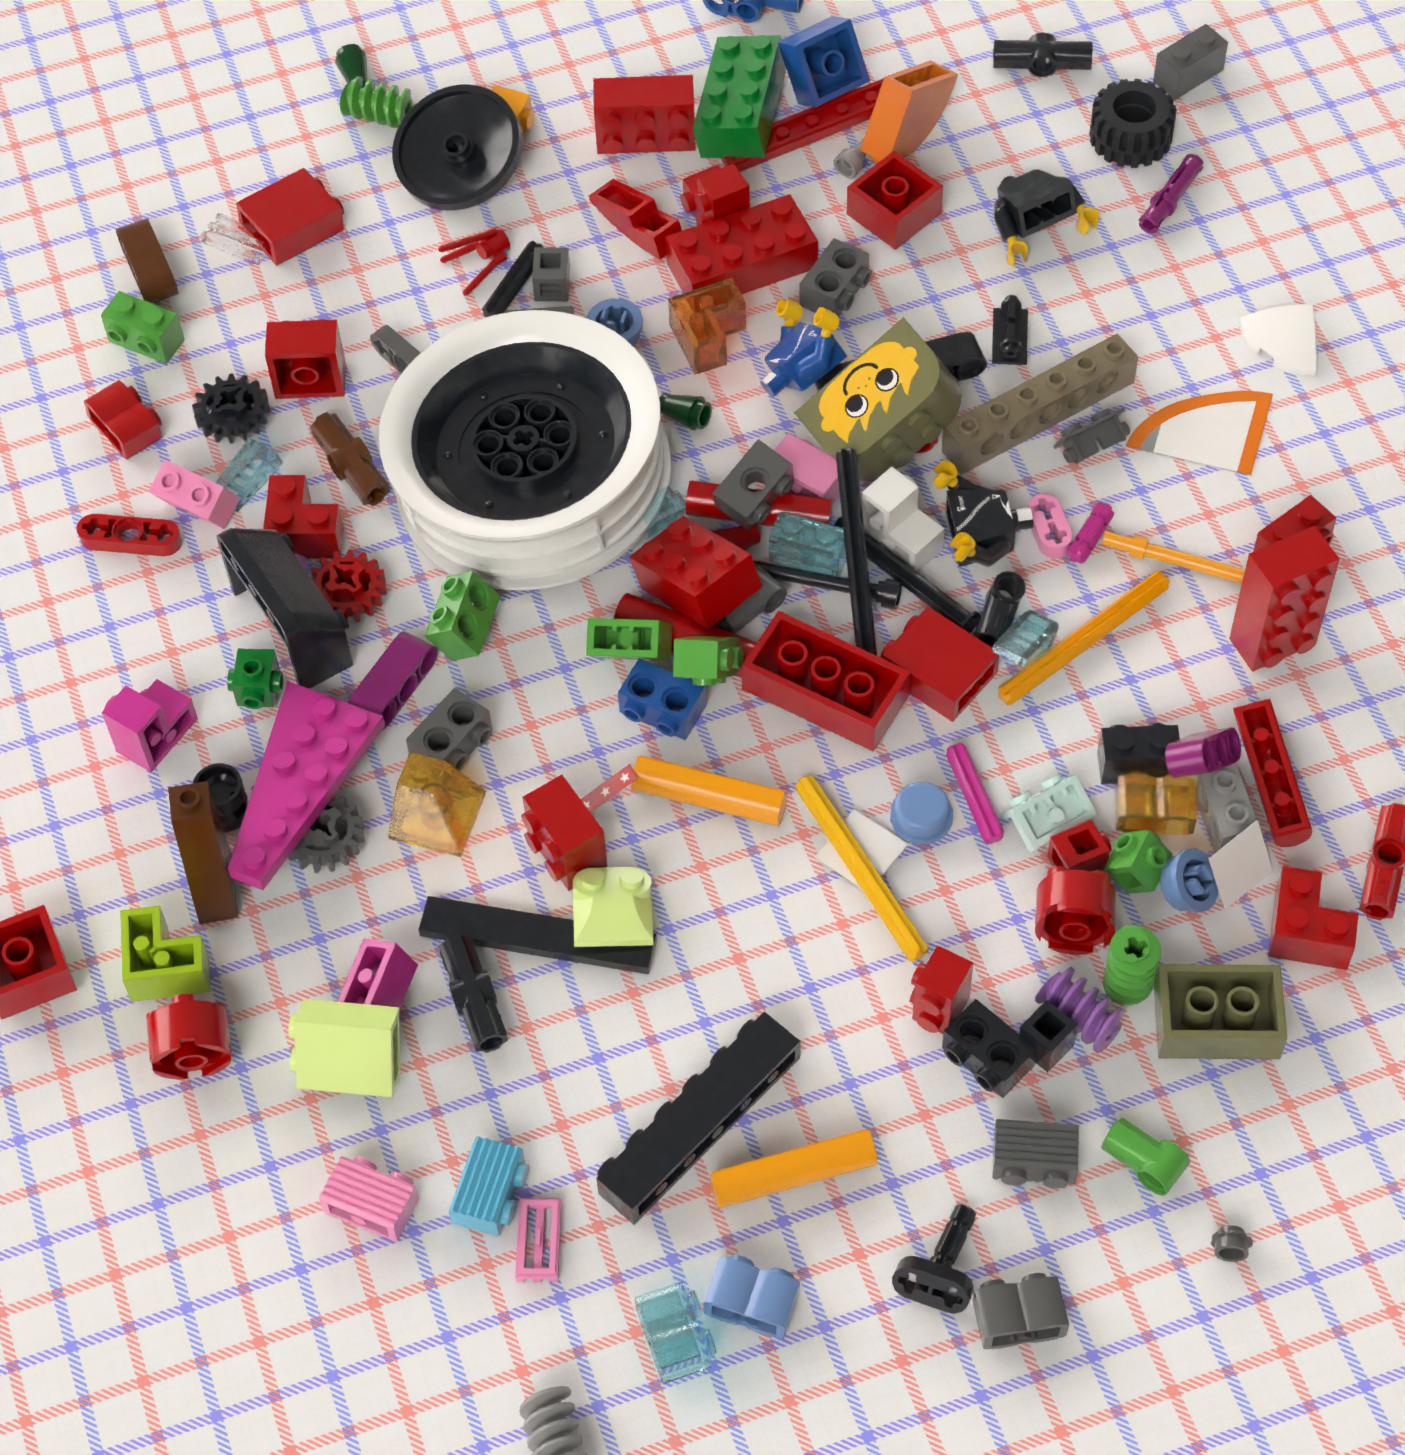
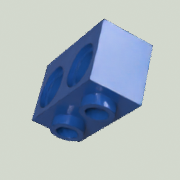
[618,659,706,740]

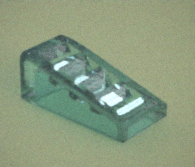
[216,437,283,512]
[992,610,1059,667]

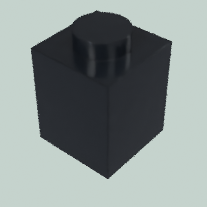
[1019,1000,1078,1073]

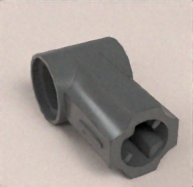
[717,566,787,633]

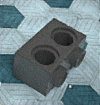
[799,238,872,317]
[406,688,492,782]

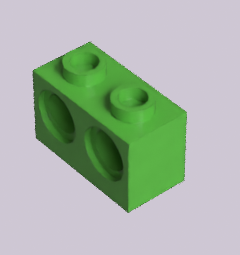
[424,571,501,661]

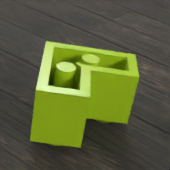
[120,905,211,1002]

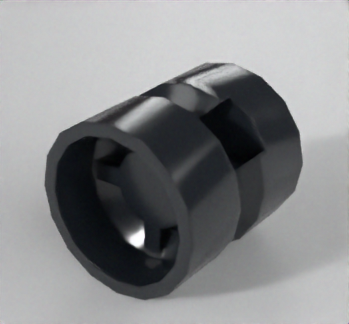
[193,763,249,832]

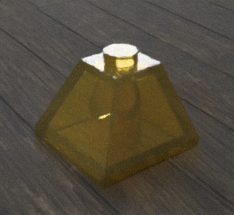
[388,752,486,857]

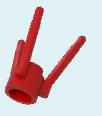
[438,226,510,296]

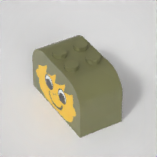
[794,317,962,481]

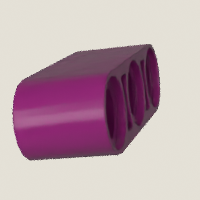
[348,631,438,731]
[1165,727,1241,778]

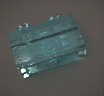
[769,511,846,577]

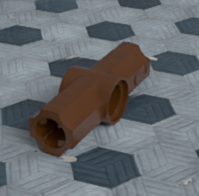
[310,412,390,506]

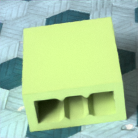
[288,999,400,1097]

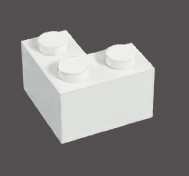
[862,466,945,572]

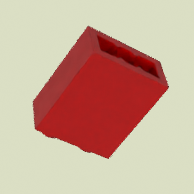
[236,168,345,266]
[880,606,1000,722]

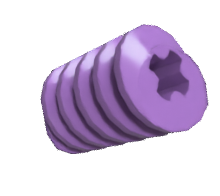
[1035,967,1124,1053]

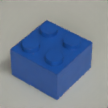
[777,16,870,108]

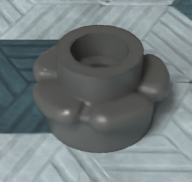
[1211,1225,1253,1262]

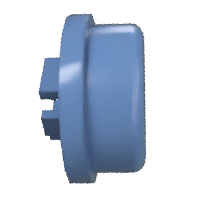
[587,298,643,346]
[890,782,953,844]
[1160,848,1218,913]

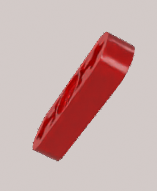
[76,514,182,556]

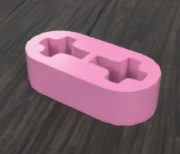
[1028,493,1073,559]

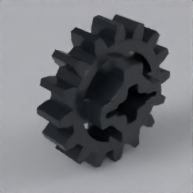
[192,373,271,444]

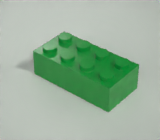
[693,35,786,158]

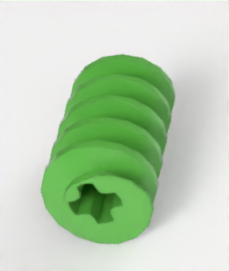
[340,76,413,128]
[1103,925,1161,1005]

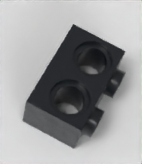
[942,999,1037,1098]

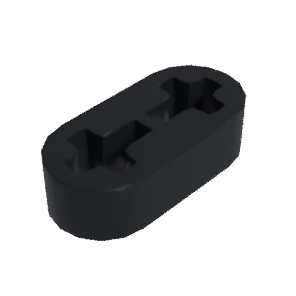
[892,1256,974,1314]

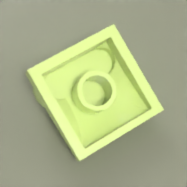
[573,867,653,947]

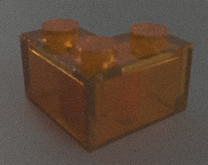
[668,278,746,375]

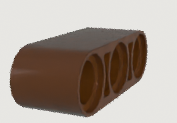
[115,218,179,303]

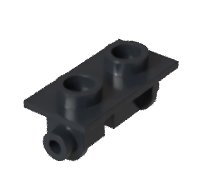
[992,295,1028,365]

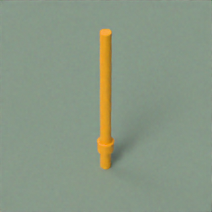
[1102,531,1245,584]

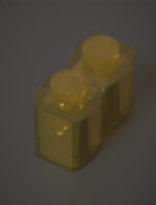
[1115,772,1197,835]

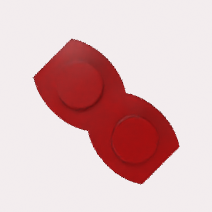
[83,380,162,459]

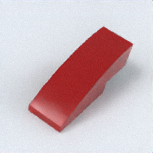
[588,179,682,260]

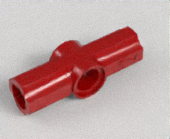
[1359,803,1405,921]

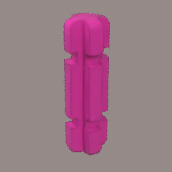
[1067,502,1114,564]

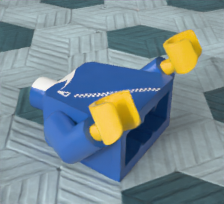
[760,299,847,397]

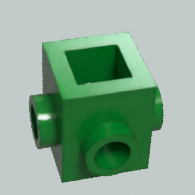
[227,648,284,709]

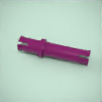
[1138,154,1204,234]

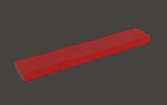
[720,78,884,172]

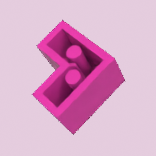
[101,679,198,773]

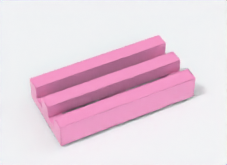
[515,1198,562,1282]

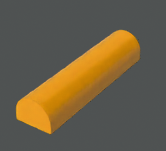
[631,755,786,827]
[710,1129,878,1209]

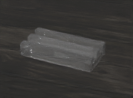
[201,212,267,265]

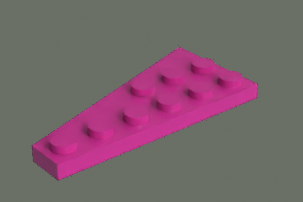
[228,681,385,890]

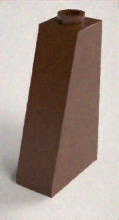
[168,781,238,924]

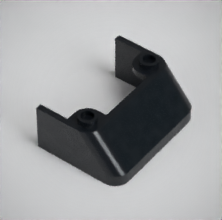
[216,528,353,689]

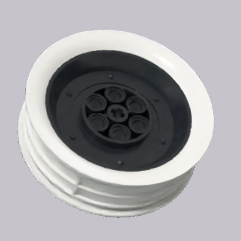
[379,310,671,591]

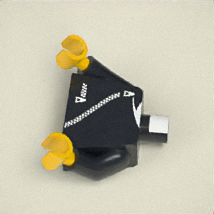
[994,169,1099,266]
[934,460,1033,567]

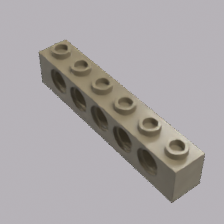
[941,333,1138,475]

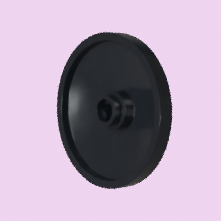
[392,84,523,210]

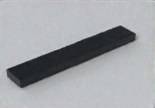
[418,896,657,975]

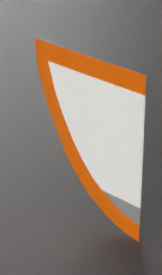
[1126,391,1273,475]

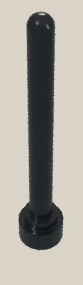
[753,560,902,610]

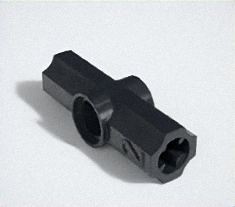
[993,32,1093,77]
[438,933,508,1053]

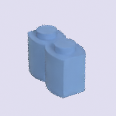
[703,1255,800,1339]

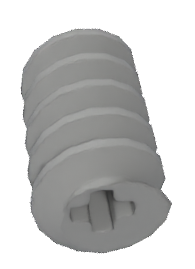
[519,1386,587,1455]

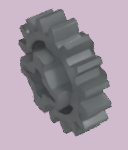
[288,795,365,873]

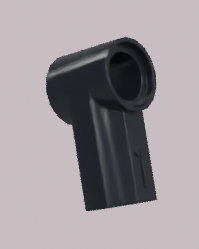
[973,571,1026,649]

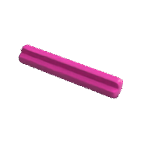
[946,743,1004,844]

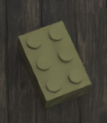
[1154,964,1287,1059]

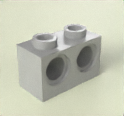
[1194,764,1257,853]

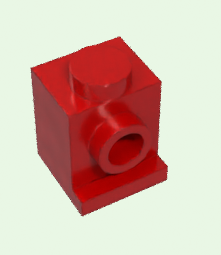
[1047,819,1112,872]

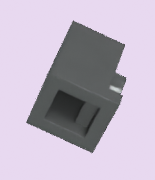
[532,247,570,302]

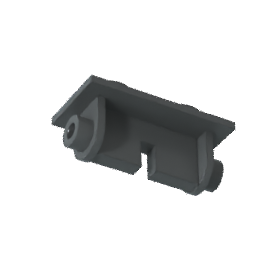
[1053,407,1130,464]

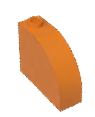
[860,60,958,163]

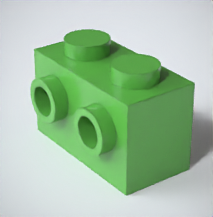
[101,291,185,364]
[673,636,744,686]

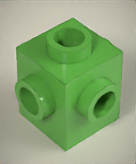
[1103,830,1172,894]

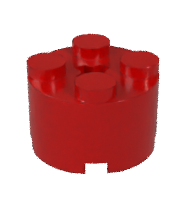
[1035,866,1116,955]
[146,994,231,1080]

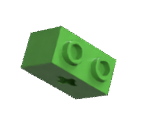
[586,618,672,661]

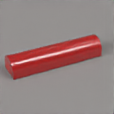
[685,480,832,535]
[614,593,757,678]
[1233,699,1312,847]

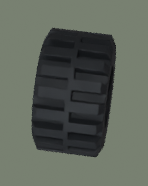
[1089,79,1177,168]

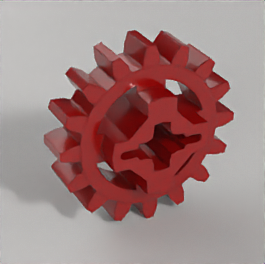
[311,549,387,623]

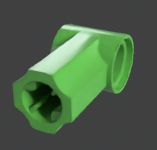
[1101,1117,1190,1196]

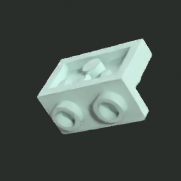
[1001,773,1098,852]

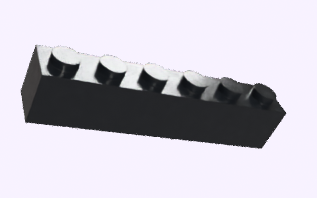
[596,1011,800,1225]

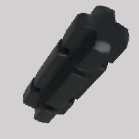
[930,1204,976,1268]

